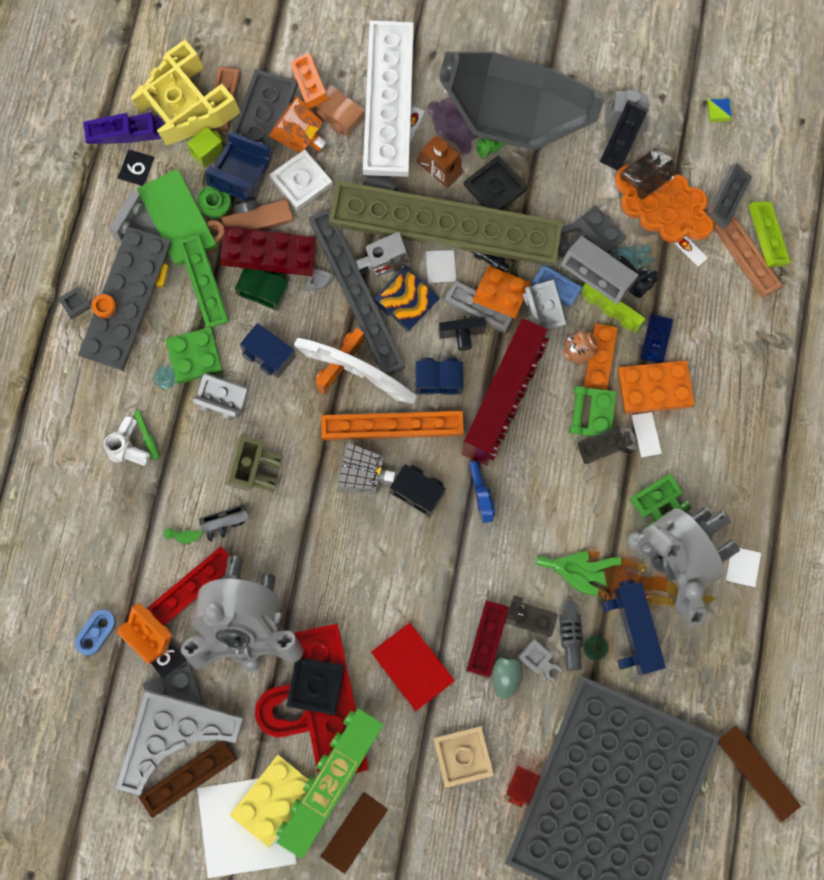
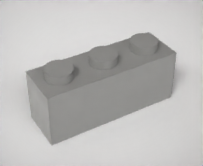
[561,236,638,304]

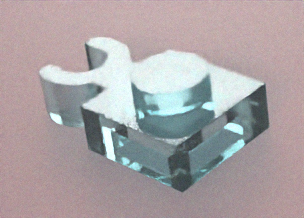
[611,246,654,269]

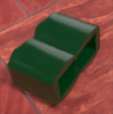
[235,268,289,311]

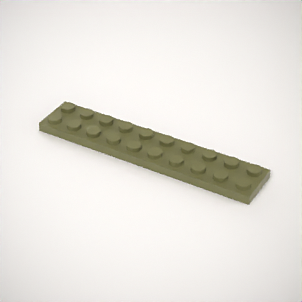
[329,180,563,267]

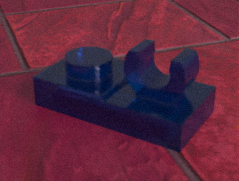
[640,314,673,363]

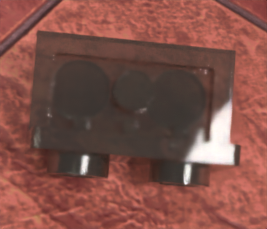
[620,148,676,200]

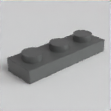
[706,163,752,229]

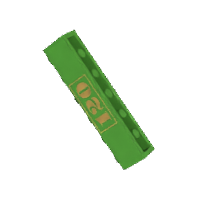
[275,709,384,859]

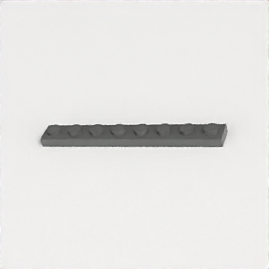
[309,209,405,376]

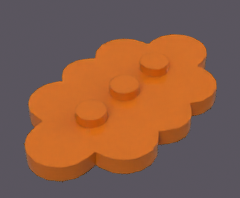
[615,163,714,243]

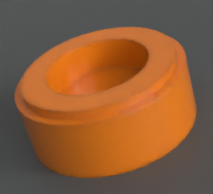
[92,294,117,319]

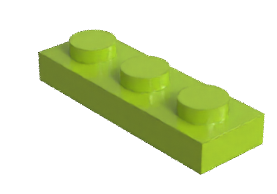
[748,201,791,268]
[581,283,646,333]

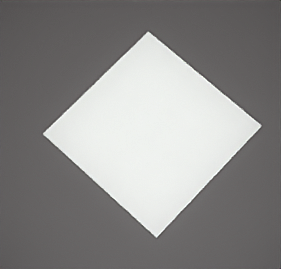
[197,778,296,878]

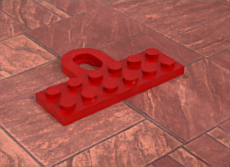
[255,623,369,774]

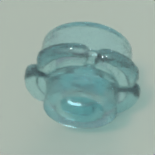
[153,367,176,389]

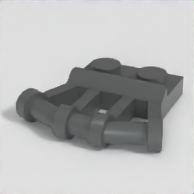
[558,205,626,257]

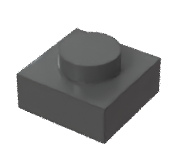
[58,287,91,320]

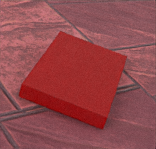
[371,623,455,712]

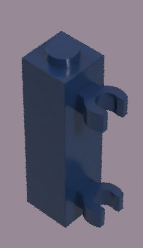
[601,579,666,675]

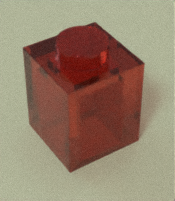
[504,766,541,808]

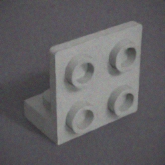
[109,190,161,242]

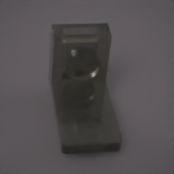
[505,595,558,637]

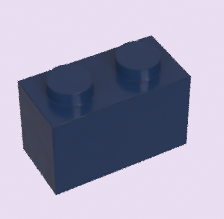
[240,323,295,378]

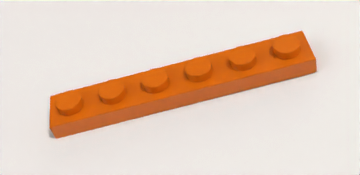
[321,411,464,440]

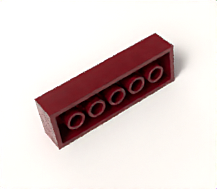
[461,318,549,466]

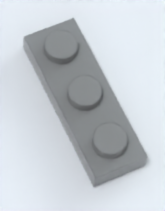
[444,280,514,334]

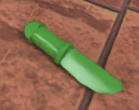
[134,410,160,460]

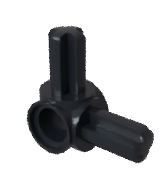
[616,256,659,298]

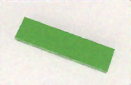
[177,233,229,328]

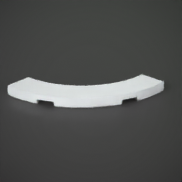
[294,338,417,404]

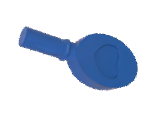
[469,461,495,523]

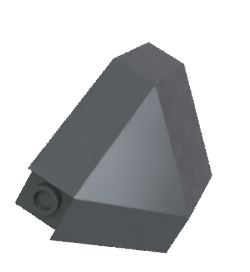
[440,51,604,150]

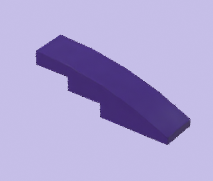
[83,112,165,144]

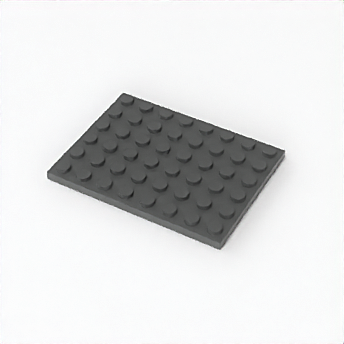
[504,676,720,880]

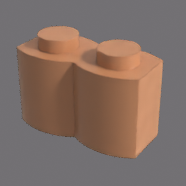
[313,86,365,137]

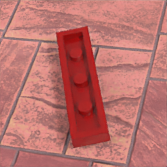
[146,546,233,626]

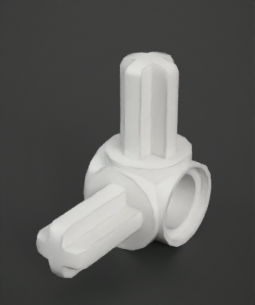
[104,416,150,466]

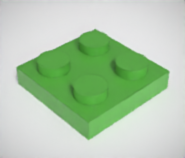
[166,327,223,384]

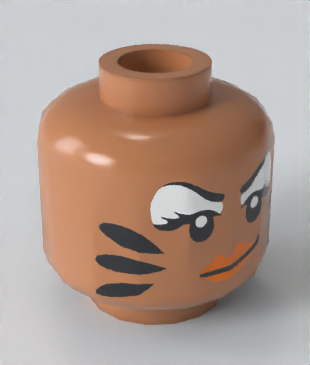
[562,330,599,365]

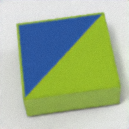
[707,98,732,122]

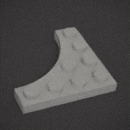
[116,690,243,795]

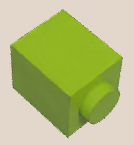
[187,126,224,168]

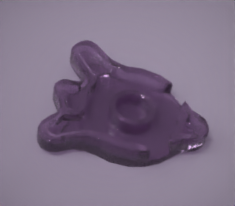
[427,98,480,155]

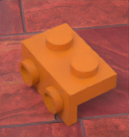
[117,602,172,664]

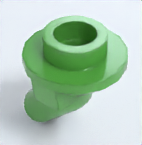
[476,137,506,159]

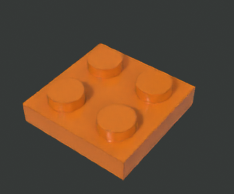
[472,265,531,319]

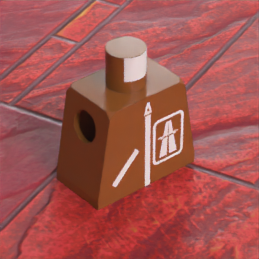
[416,135,463,189]

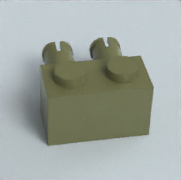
[224,435,283,492]

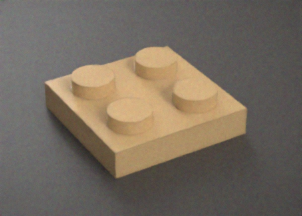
[433,726,494,788]

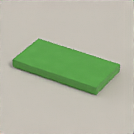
[137,169,217,267]

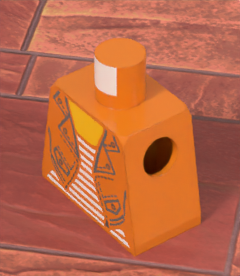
[268,97,326,153]

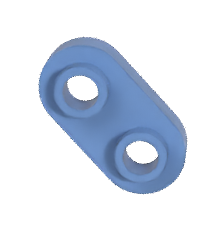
[75,610,116,656]

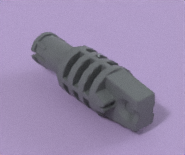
[559,601,583,671]

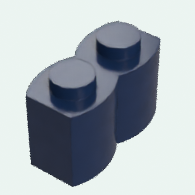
[415,358,463,395]

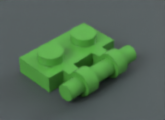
[629,474,692,527]

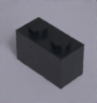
[390,464,446,517]

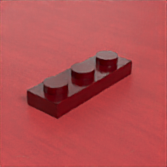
[466,600,509,678]

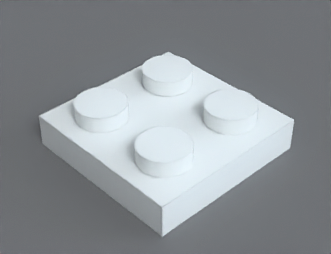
[269,150,333,211]

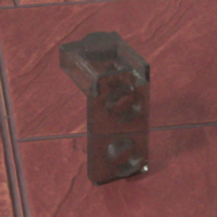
[578,426,636,464]

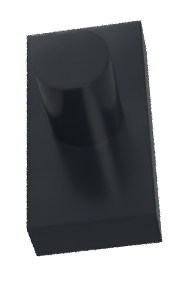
[438,317,486,351]

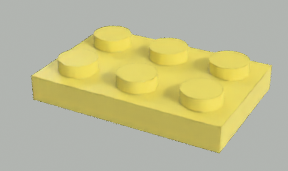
[229,755,309,848]

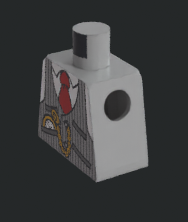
[356,232,412,277]

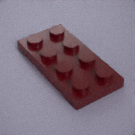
[220,226,316,277]

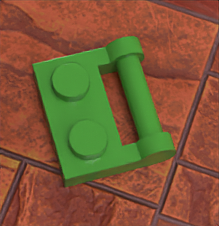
[568,386,616,439]

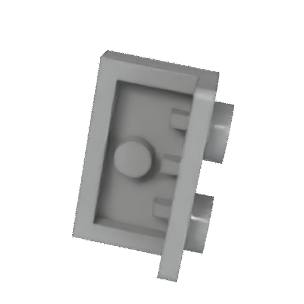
[523,279,568,329]
[192,373,249,419]

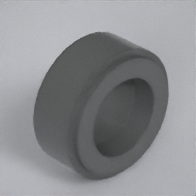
[234,198,258,213]

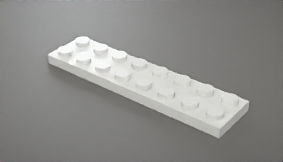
[363,21,414,177]

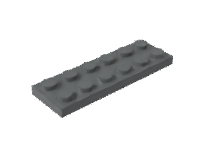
[232,69,298,199]
[78,226,172,371]

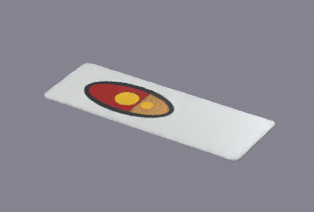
[410,106,425,141]
[675,237,708,266]

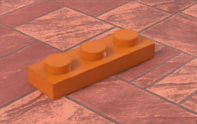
[290,52,329,109]
[583,323,618,390]
[315,328,365,395]

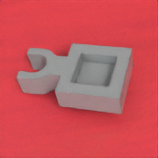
[517,639,563,683]

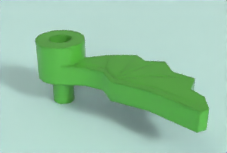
[164,528,203,545]

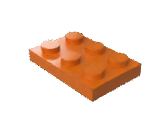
[617,361,695,414]

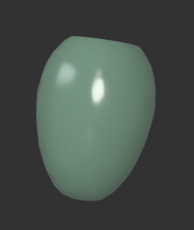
[492,657,522,699]

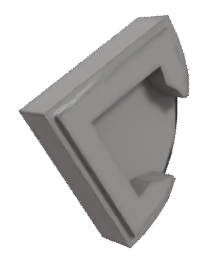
[304,267,334,291]

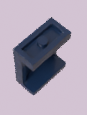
[205,131,271,202]

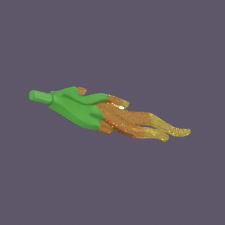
[536,551,715,609]

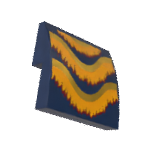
[373,267,440,331]

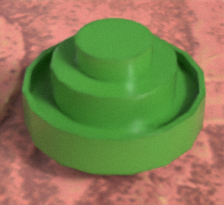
[197,186,232,219]

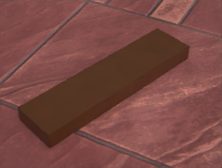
[718,725,801,822]
[138,740,237,818]

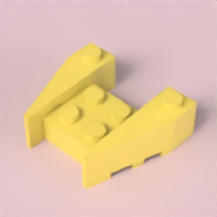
[131,40,241,146]

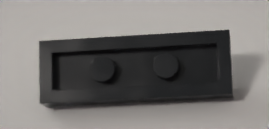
[600,100,649,171]

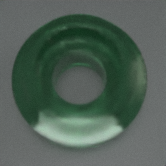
[583,636,608,661]

